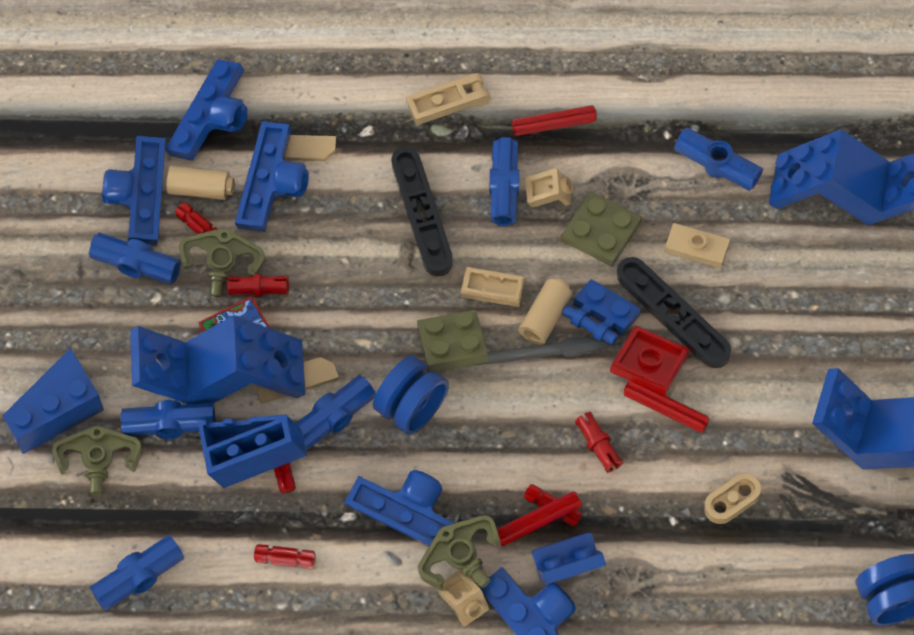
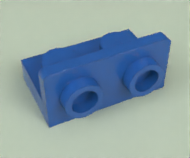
[531,532,606,585]

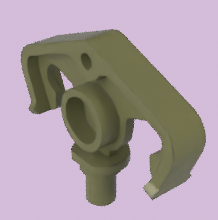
[179,228,265,297]
[52,426,143,496]
[418,515,501,591]

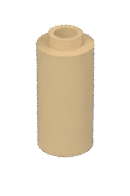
[167,165,235,200]
[518,278,573,345]

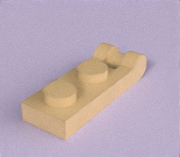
[406,73,491,126]

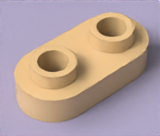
[704,473,761,524]

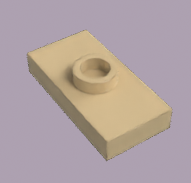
[664,223,730,268]
[461,267,525,307]

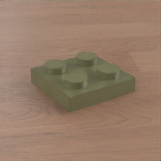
[561,191,642,267]
[417,309,488,372]

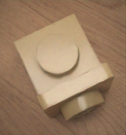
[525,168,573,208]
[437,569,489,626]

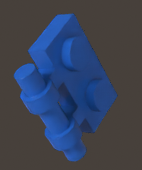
[562,279,641,346]

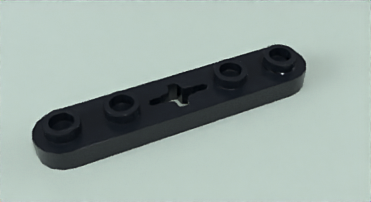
[391,147,453,277]
[617,257,731,368]

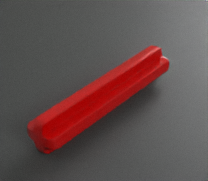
[512,105,597,136]
[624,381,709,432]
[497,491,582,546]

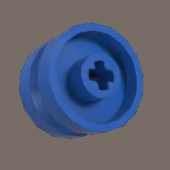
[373,355,449,435]
[855,554,914,626]

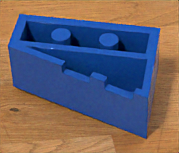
[3,348,104,454]
[198,415,307,488]

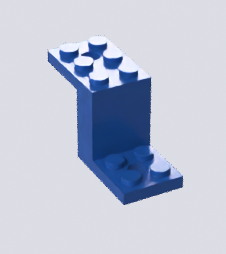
[769,129,914,225]
[130,315,305,404]
[812,368,914,469]

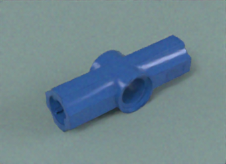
[674,127,763,191]
[489,137,519,227]
[89,232,181,285]
[295,374,376,451]
[121,400,216,439]
[89,535,185,611]

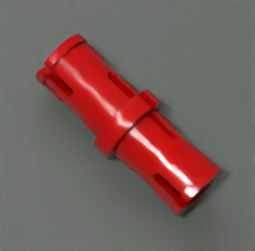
[227,274,289,297]
[575,412,623,473]

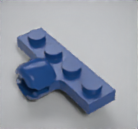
[165,59,248,161]
[235,121,309,232]
[102,136,166,246]
[344,470,455,547]
[479,567,576,635]

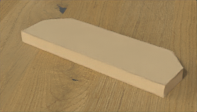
[284,135,336,161]
[256,357,339,404]

